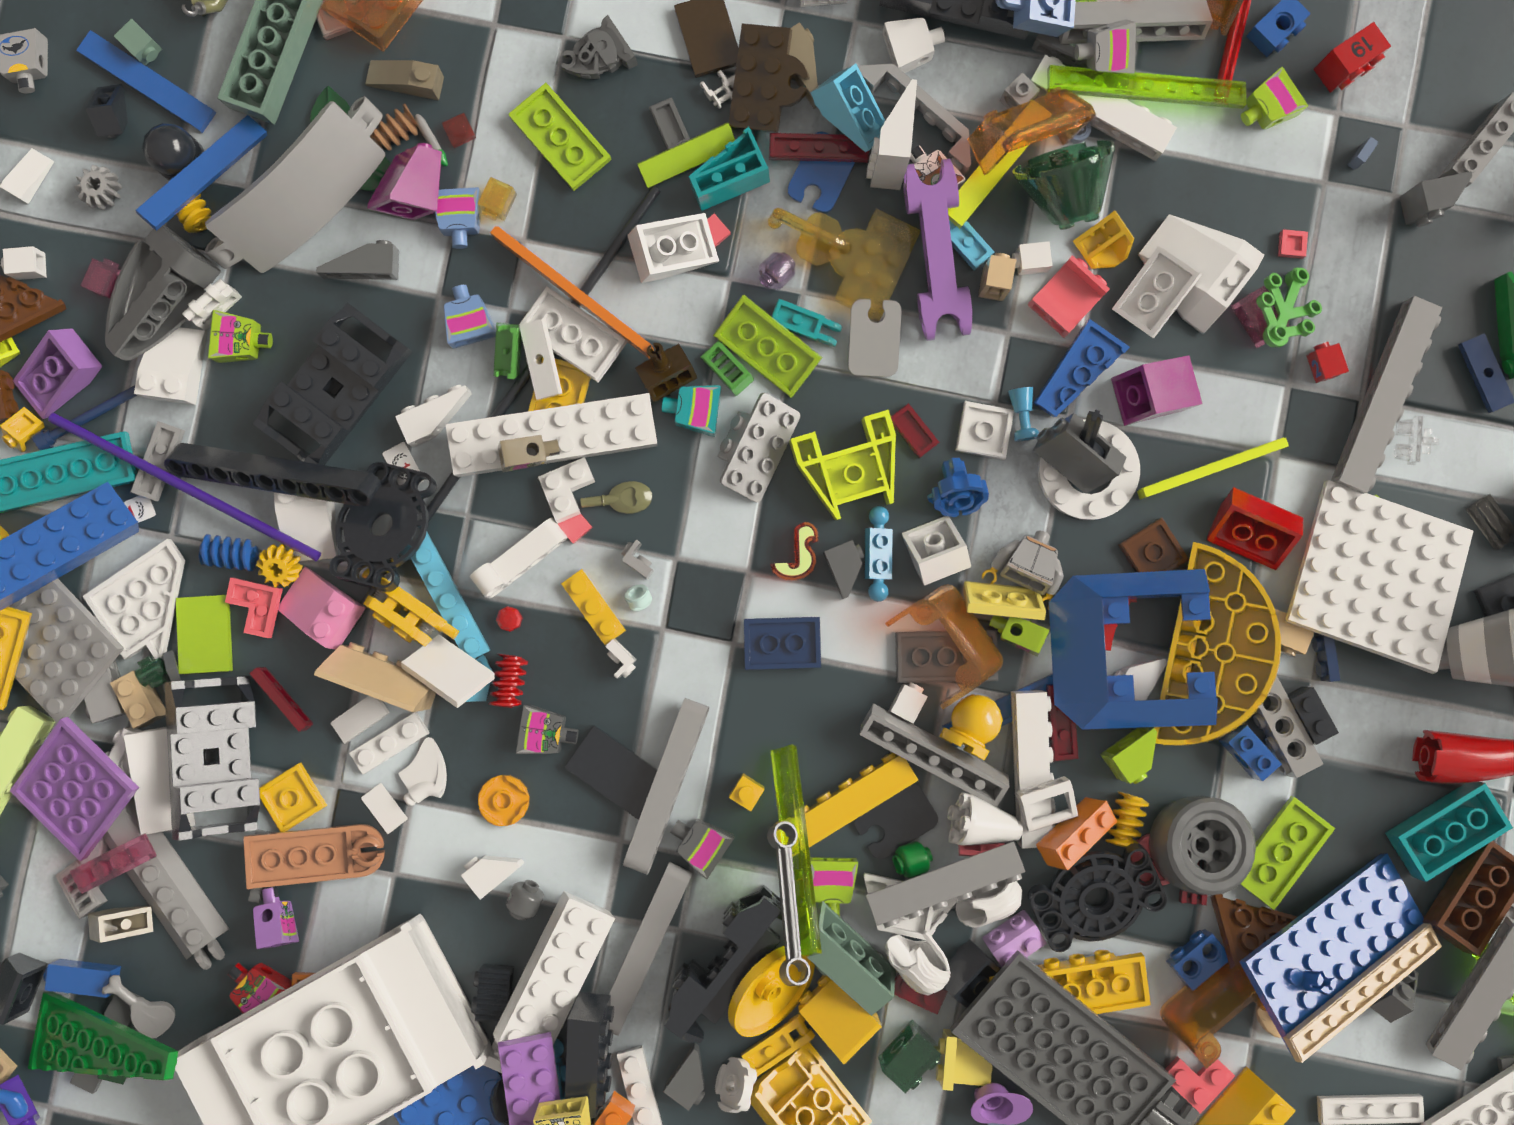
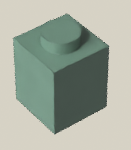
[114,18,162,66]

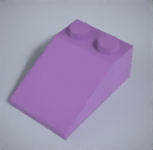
[13,329,102,419]

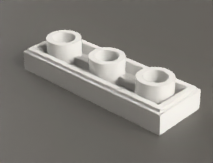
[519,319,563,400]

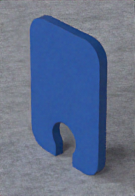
[788,131,855,213]

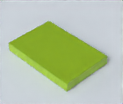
[176,595,233,674]

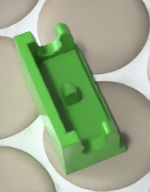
[493,322,522,379]

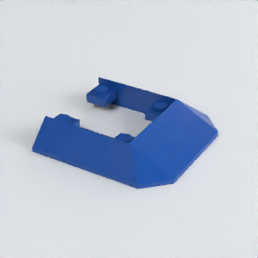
[1049,569,1218,730]

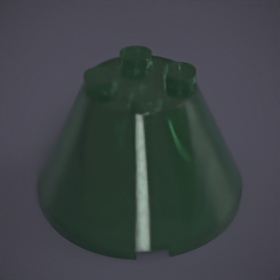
[1012,140,1115,230]

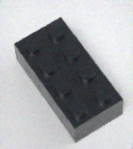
[565,992,614,1118]

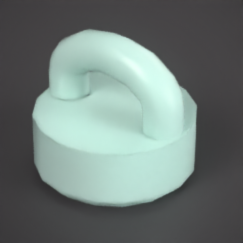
[624,584,652,611]

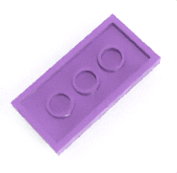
[498,1032,560,1125]

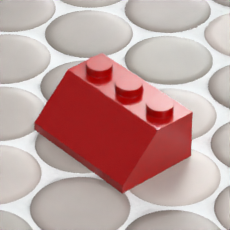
[1207,487,1303,570]

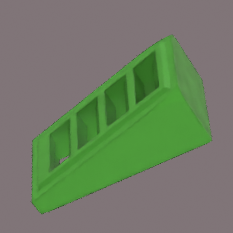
[701,340,754,396]

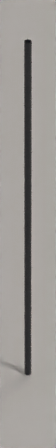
[343,186,661,643]

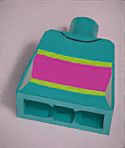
[662,385,721,437]

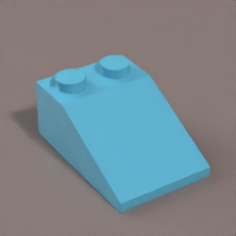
[810,64,885,152]

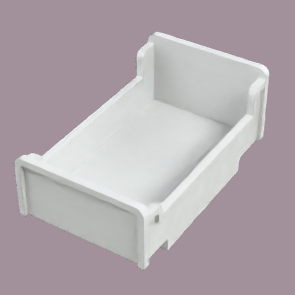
[175,914,492,1125]

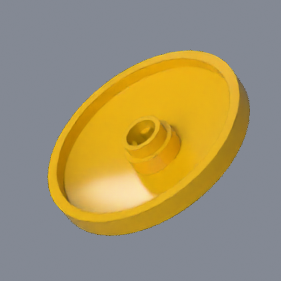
[728,946,815,1037]

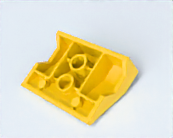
[750,1042,872,1125]

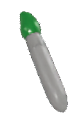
[415,114,448,167]

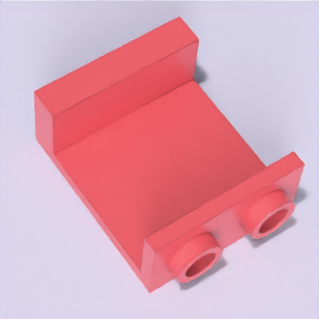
[1028,255,1110,338]

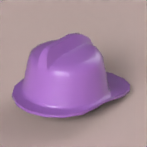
[971,1083,1033,1125]

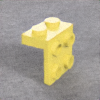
[936,1029,992,1091]

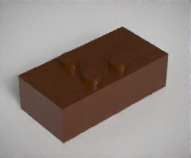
[1423,841,1514,957]

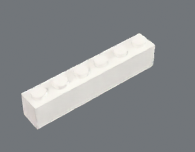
[1031,55,1177,161]
[1011,690,1055,848]

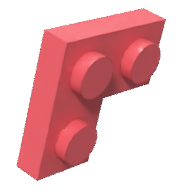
[225,578,283,638]
[1165,1055,1235,1114]

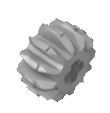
[75,165,122,210]

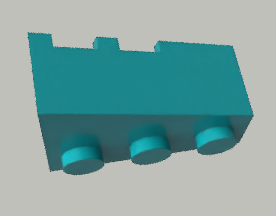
[689,126,770,211]

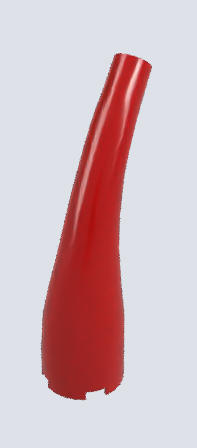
[1412,730,1514,783]

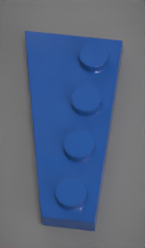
[1033,319,1130,417]

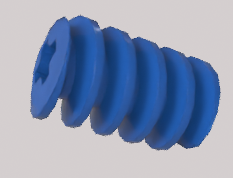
[199,534,259,571]

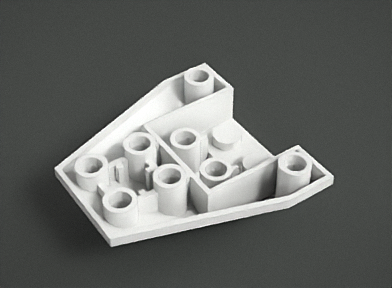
[1138,214,1264,334]

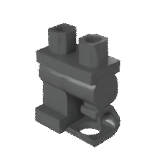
[1138,1089,1200,1125]

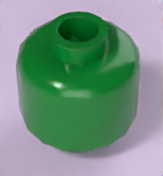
[892,841,933,879]

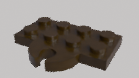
[729,23,810,133]

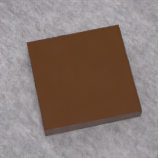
[1118,517,1189,572]

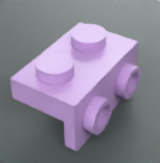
[982,910,1047,968]

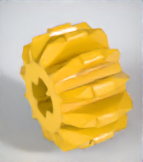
[256,544,303,588]

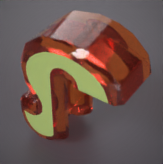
[770,522,818,581]

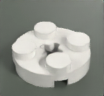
[715,1057,757,1113]

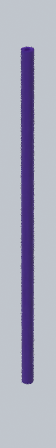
[48,413,321,561]

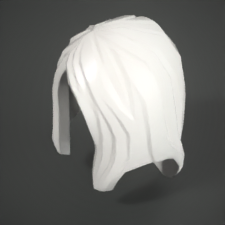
[956,879,1022,928]
[885,931,951,995]

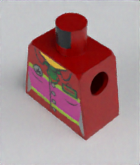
[228,963,292,1014]

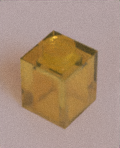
[478,177,517,221]

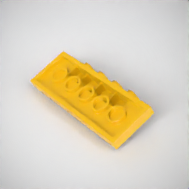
[989,950,1151,1014]

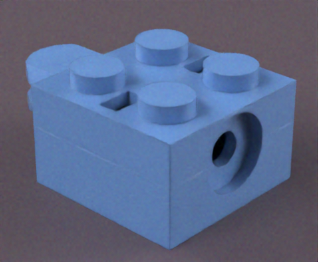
[996,0,1075,37]

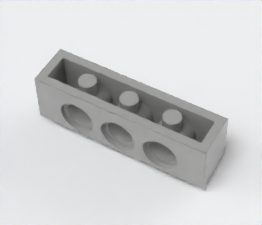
[1438,92,1514,188]
[1253,676,1323,778]

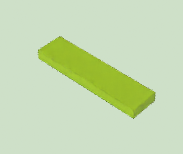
[637,123,735,188]

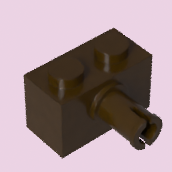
[635,343,698,402]

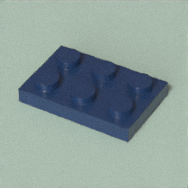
[744,617,821,670]

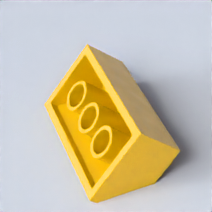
[1195,1066,1296,1125]

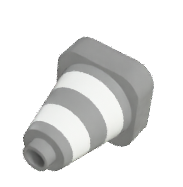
[1438,609,1514,687]

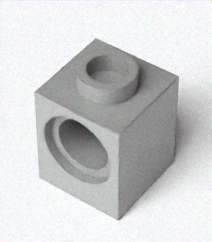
[1000,72,1040,118]

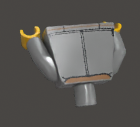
[982,530,1064,610]

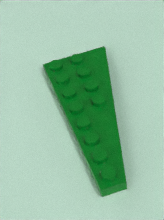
[28,991,178,1081]

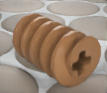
[370,104,418,151]

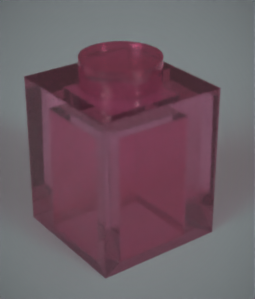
[81,258,121,299]

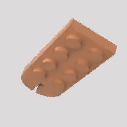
[243,824,385,889]

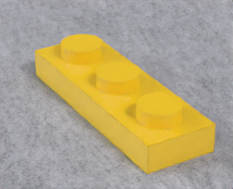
[561,569,626,645]

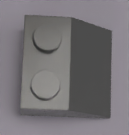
[1400,171,1472,227]

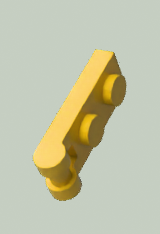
[741,1013,815,1077]

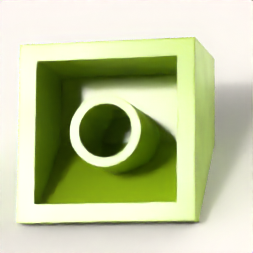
[1100,727,1157,784]

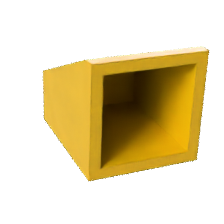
[798,975,882,1064]

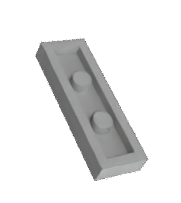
[131,421,185,501]

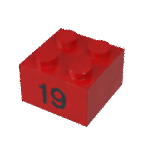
[1313,22,1391,93]

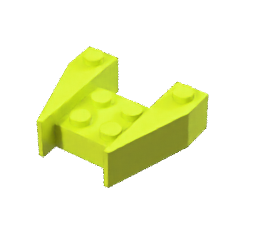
[789,410,896,520]

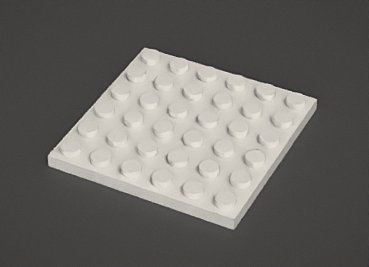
[1285,480,1473,674]

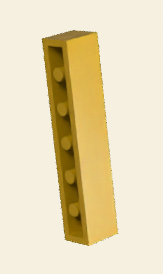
[775,752,918,858]

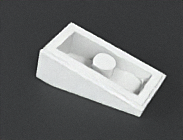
[0,148,54,204]

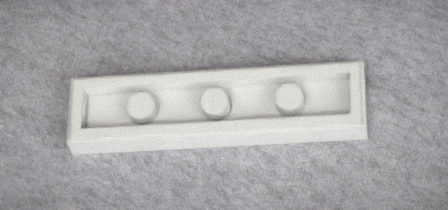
[1317,1094,1424,1125]

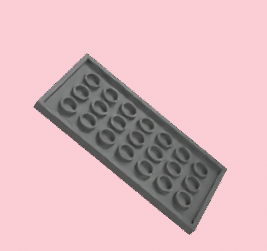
[950,950,1176,1125]

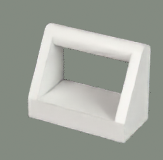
[1015,776,1078,832]

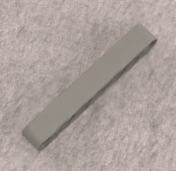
[623,698,709,875]
[609,862,693,1036]

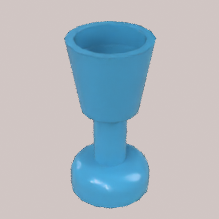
[1008,387,1039,442]

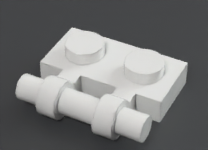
[182,279,242,331]

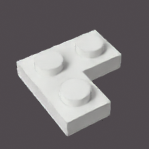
[538,457,595,524]

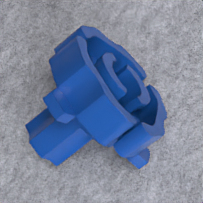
[927,458,989,517]

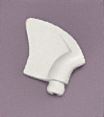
[398,737,447,806]

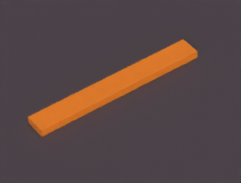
[490,226,654,359]

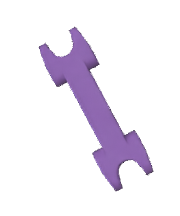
[904,159,972,341]

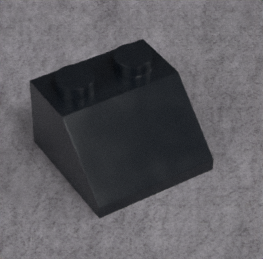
[944,939,1001,1008]
[0,953,48,1025]

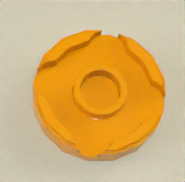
[478,775,530,826]

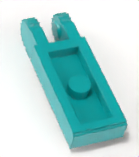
[771,299,843,347]

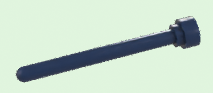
[32,385,137,450]

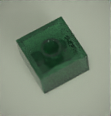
[878,1019,941,1094]

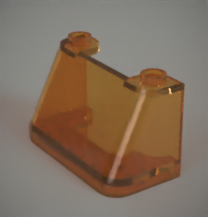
[1160,962,1266,1069]

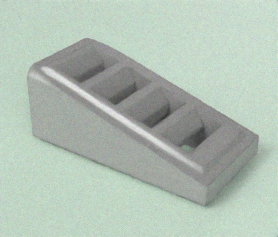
[55,860,108,919]

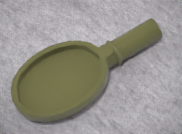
[580,481,652,514]

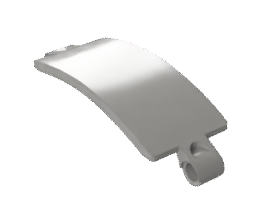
[203,96,385,273]

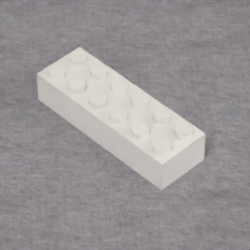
[493,891,615,1045]

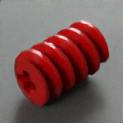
[488,653,528,708]

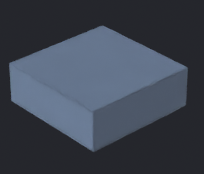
[1347,137,1378,169]

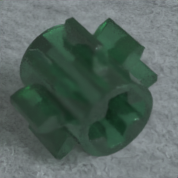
[135,656,168,688]

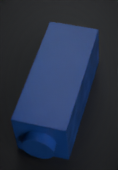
[43,959,121,998]

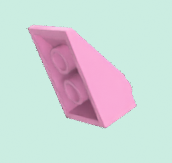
[278,567,366,650]

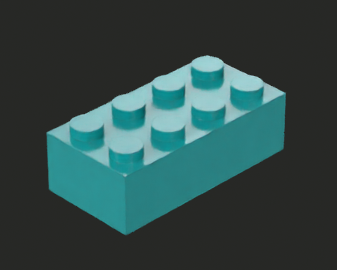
[1385,782,1513,882]

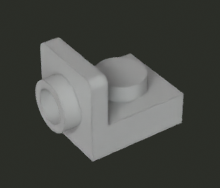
[621,540,654,579]

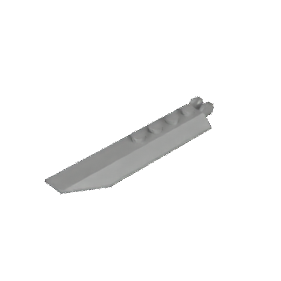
[102,797,229,970]

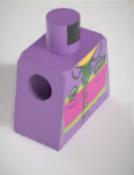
[253,887,299,949]

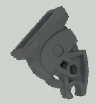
[562,15,638,79]

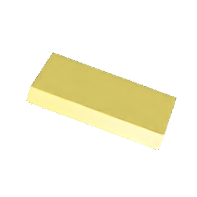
[963,581,1046,620]

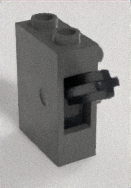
[1033,409,1127,494]

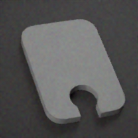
[848,299,902,377]

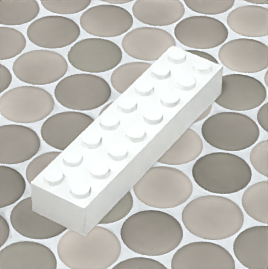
[445,393,657,477]

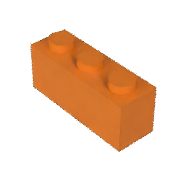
[1036,797,1118,871]

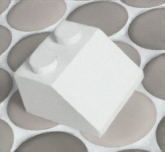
[902,516,971,585]

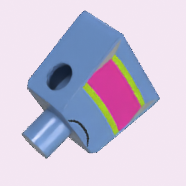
[435,187,483,249]
[444,285,496,349]

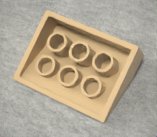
[314,642,436,712]

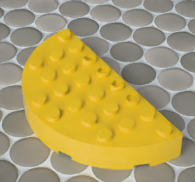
[1154,542,1281,746]

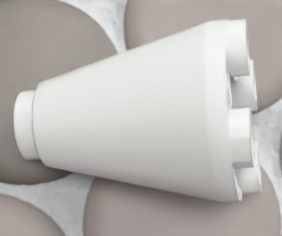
[947,793,1023,846]

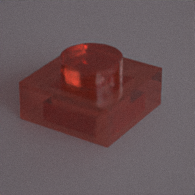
[442,113,476,148]

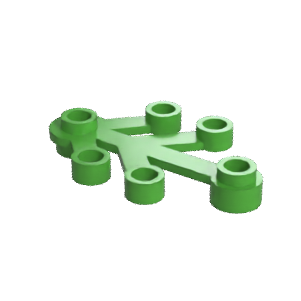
[1256,268,1322,347]

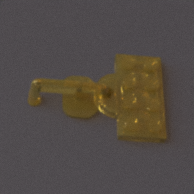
[768,208,921,322]

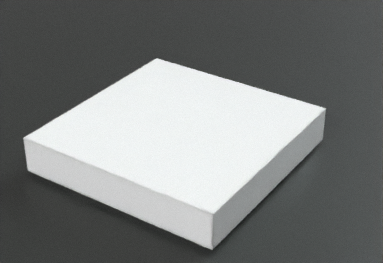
[955,401,1014,460]

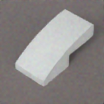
[331,696,390,744]

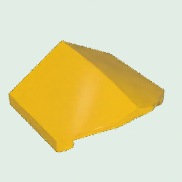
[1073,211,1135,269]

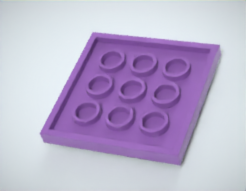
[10,717,139,861]

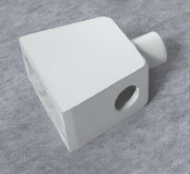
[882,18,945,73]

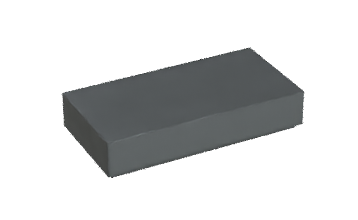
[649,97,690,150]

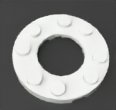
[1038,419,1140,520]

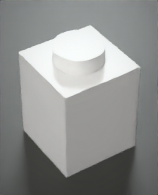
[1012,241,1052,276]
[1,247,47,280]
[888,682,928,724]

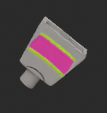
[1074,19,1136,74]

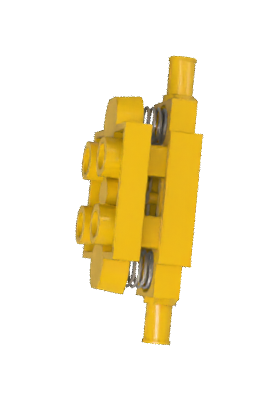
[362,568,459,647]

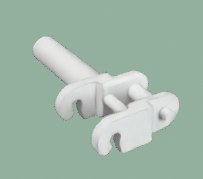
[700,70,735,109]

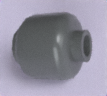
[506,880,544,921]

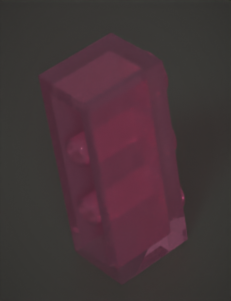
[70,833,157,894]

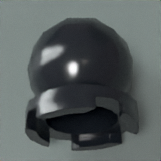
[142,123,204,181]

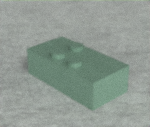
[799,901,896,1016]

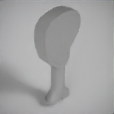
[102,975,175,1038]

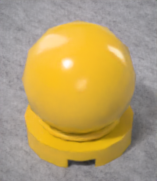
[939,694,1003,761]

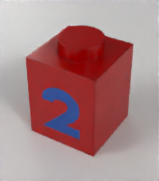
[1306,342,1349,383]

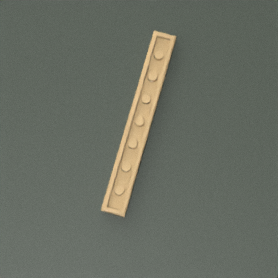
[1283,923,1442,1063]

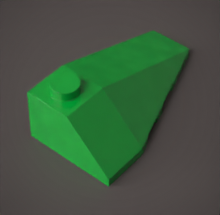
[1494,271,1514,379]

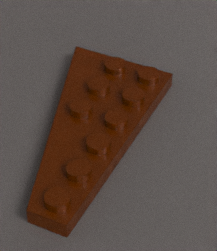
[1210,894,1297,970]

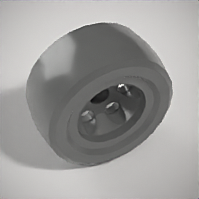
[1149,795,1256,896]

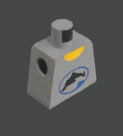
[0,28,48,93]

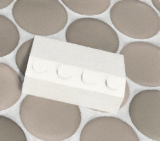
[866,79,917,190]

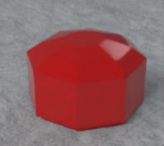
[496,606,523,632]

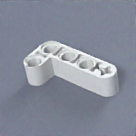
[469,518,568,598]

